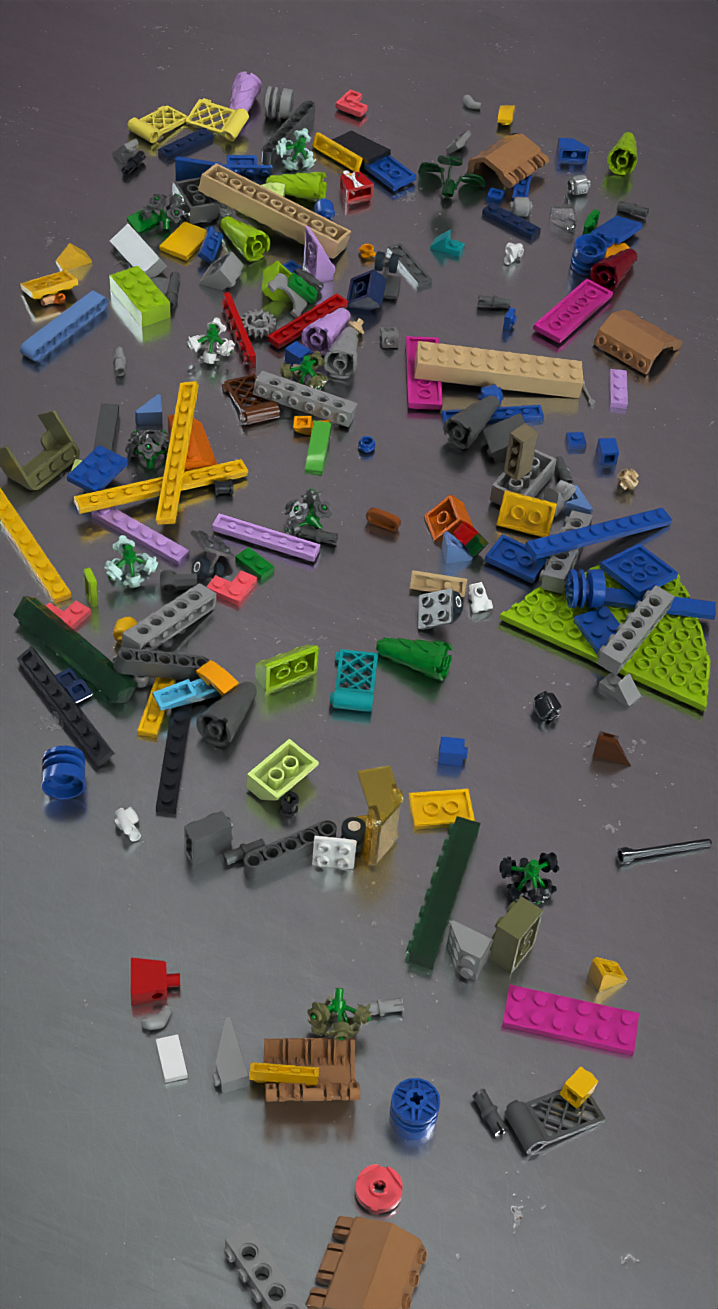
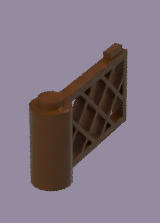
[222,374,280,425]

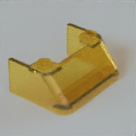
[356,766,404,866]

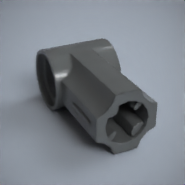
[160,570,197,595]

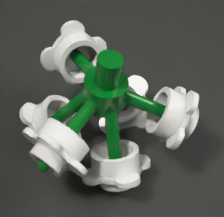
[187,317,235,364]

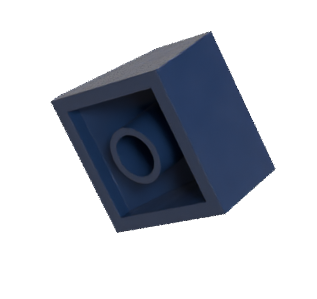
[347,269,387,310]

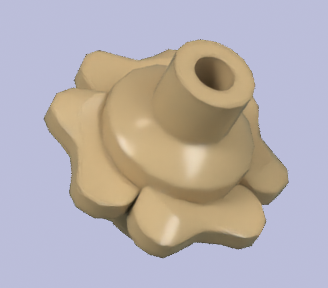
[348,318,364,335]

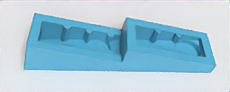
[152,678,231,711]

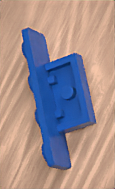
[222,155,273,176]

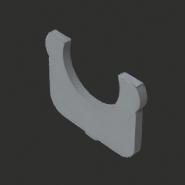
[268,273,307,318]

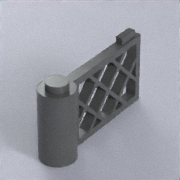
[505,1089,606,1154]

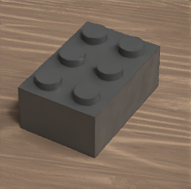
[172,177,219,224]

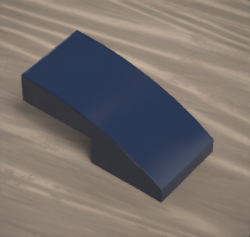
[55,667,93,703]

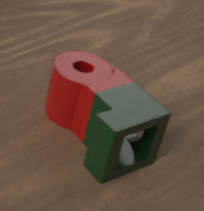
[453,521,489,557]

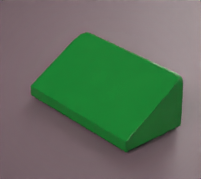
[127,205,161,234]

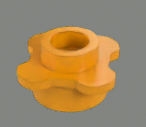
[358,244,376,258]

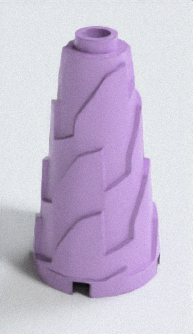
[229,72,262,116]
[302,308,351,356]

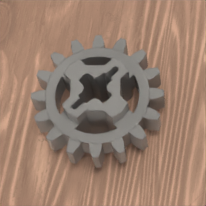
[241,309,276,338]

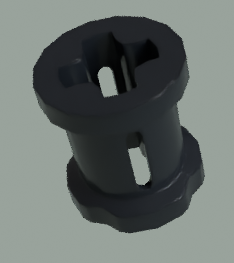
[214,479,233,496]
[280,791,299,818]

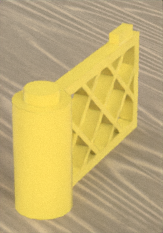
[185,98,249,142]
[127,105,188,143]

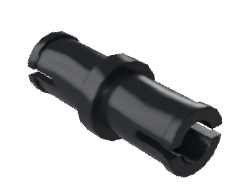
[121,151,146,176]

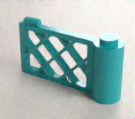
[329,649,378,712]

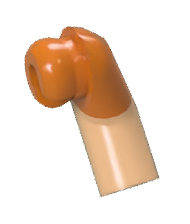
[40,293,66,306]

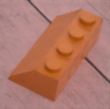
[168,414,217,472]

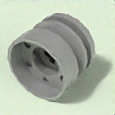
[264,85,295,120]

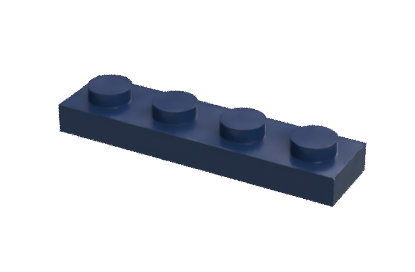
[158,128,213,161]
[482,203,541,240]

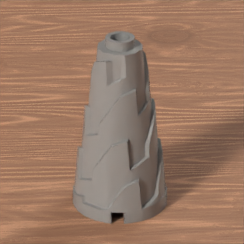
[324,327,358,379]

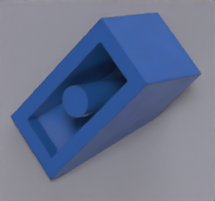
[556,138,590,162]

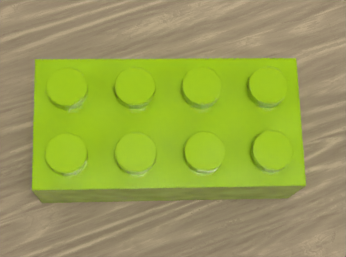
[110,265,170,327]

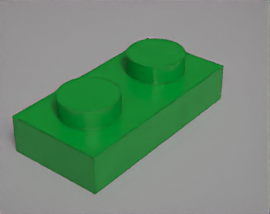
[287,272,318,305]
[235,547,274,581]

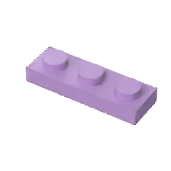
[609,369,628,409]

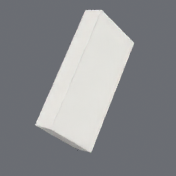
[156,1034,188,1083]

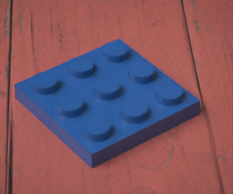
[600,543,678,598]

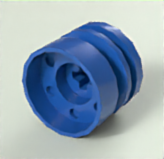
[571,234,607,276]
[565,569,605,608]
[42,745,85,799]
[389,1078,440,1140]

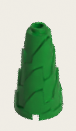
[376,637,453,681]

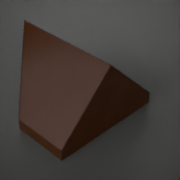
[593,731,631,766]

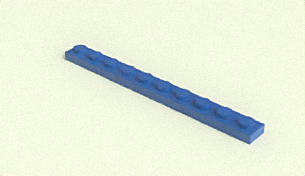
[524,507,673,560]

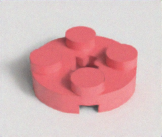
[355,1164,403,1215]

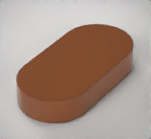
[366,507,401,531]

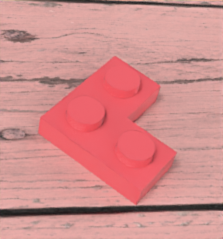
[335,89,368,117]
[207,571,257,606]
[36,600,91,636]

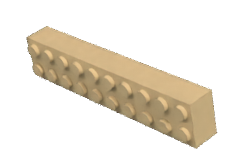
[198,163,351,259]
[414,341,584,398]

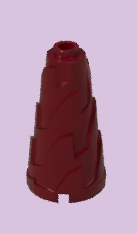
[590,249,638,291]

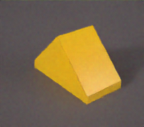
[56,243,92,271]
[588,957,628,992]

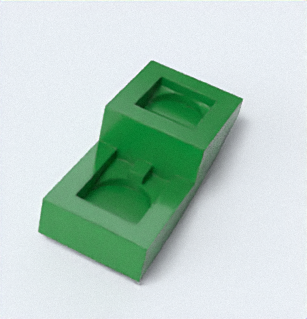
[582,209,600,235]

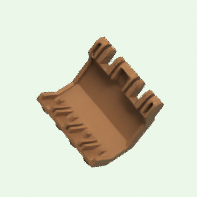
[467,133,549,188]
[593,310,682,375]
[264,1037,360,1102]
[305,1216,427,1309]

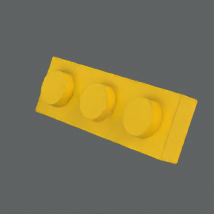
[249,1062,319,1087]

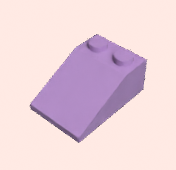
[304,226,335,283]

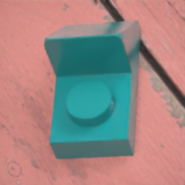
[430,229,465,257]

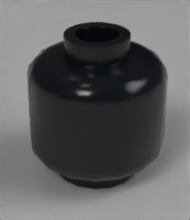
[533,691,562,721]

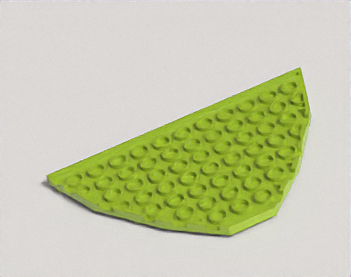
[500,566,711,712]

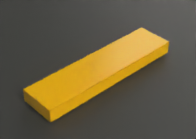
[312,132,363,172]
[137,677,177,739]

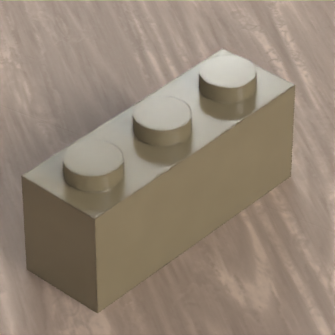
[504,423,538,481]

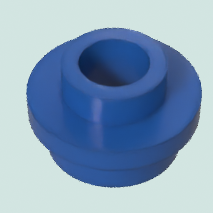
[358,436,376,452]

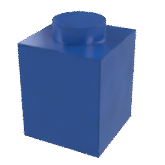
[284,341,311,366]
[596,438,619,465]
[438,736,468,767]

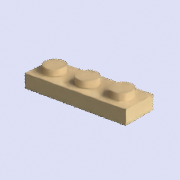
[410,570,467,597]

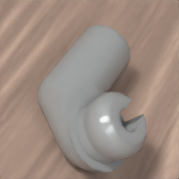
[463,95,481,110]
[141,1005,173,1030]

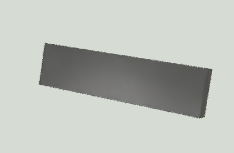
[387,243,432,288]

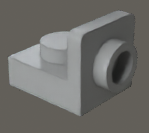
[380,327,399,348]

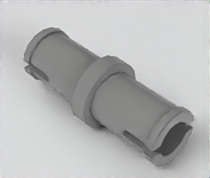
[113,347,126,376]
[358,997,404,1017]

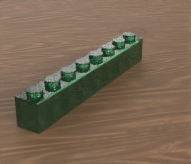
[13,596,138,704]
[406,816,481,970]

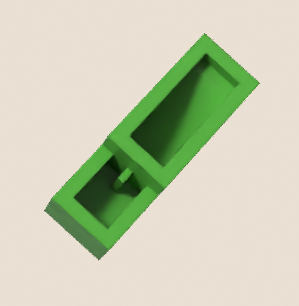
[305,420,332,474]

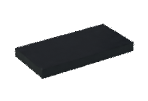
[332,130,391,165]

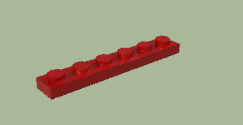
[221,292,256,369]
[268,293,348,349]

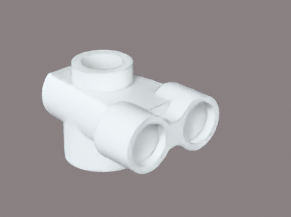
[504,242,524,265]
[468,582,493,613]
[114,806,141,841]

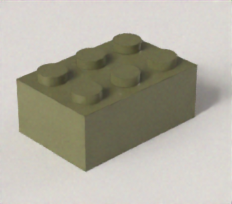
[489,896,543,974]

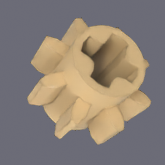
[617,468,639,490]

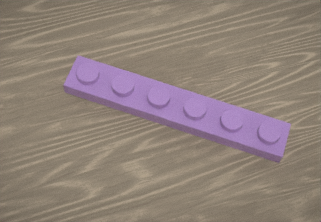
[92,507,189,566]
[212,513,320,562]

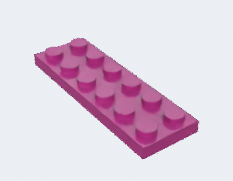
[533,279,613,344]
[406,336,443,410]
[502,984,639,1056]

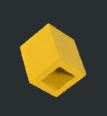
[559,1066,598,1109]

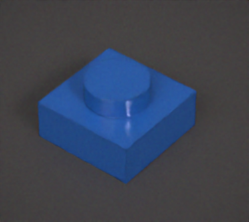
[503,307,517,331]
[566,432,587,449]

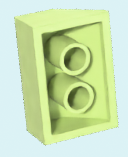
[246,739,319,800]

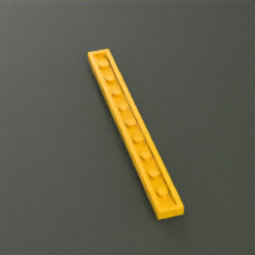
[156,381,199,525]
[74,459,248,514]
[0,488,72,605]

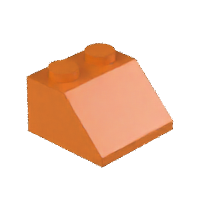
[424,494,474,542]

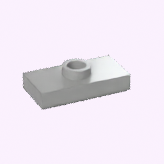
[446,130,472,154]

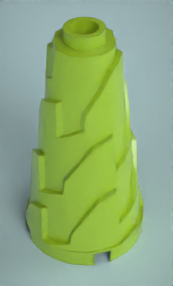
[607,132,638,175]
[266,172,327,203]
[220,216,270,262]

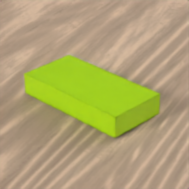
[83,567,98,607]

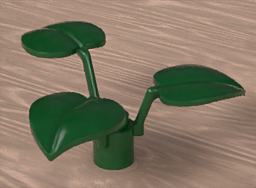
[418,155,486,197]

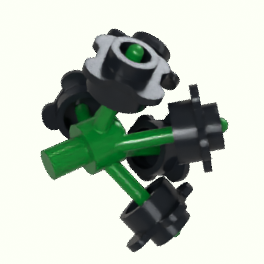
[499,852,559,905]

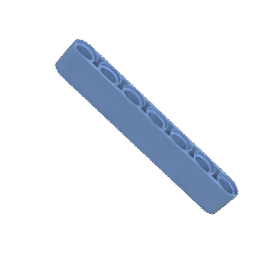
[20,291,108,361]

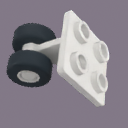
[312,817,367,870]

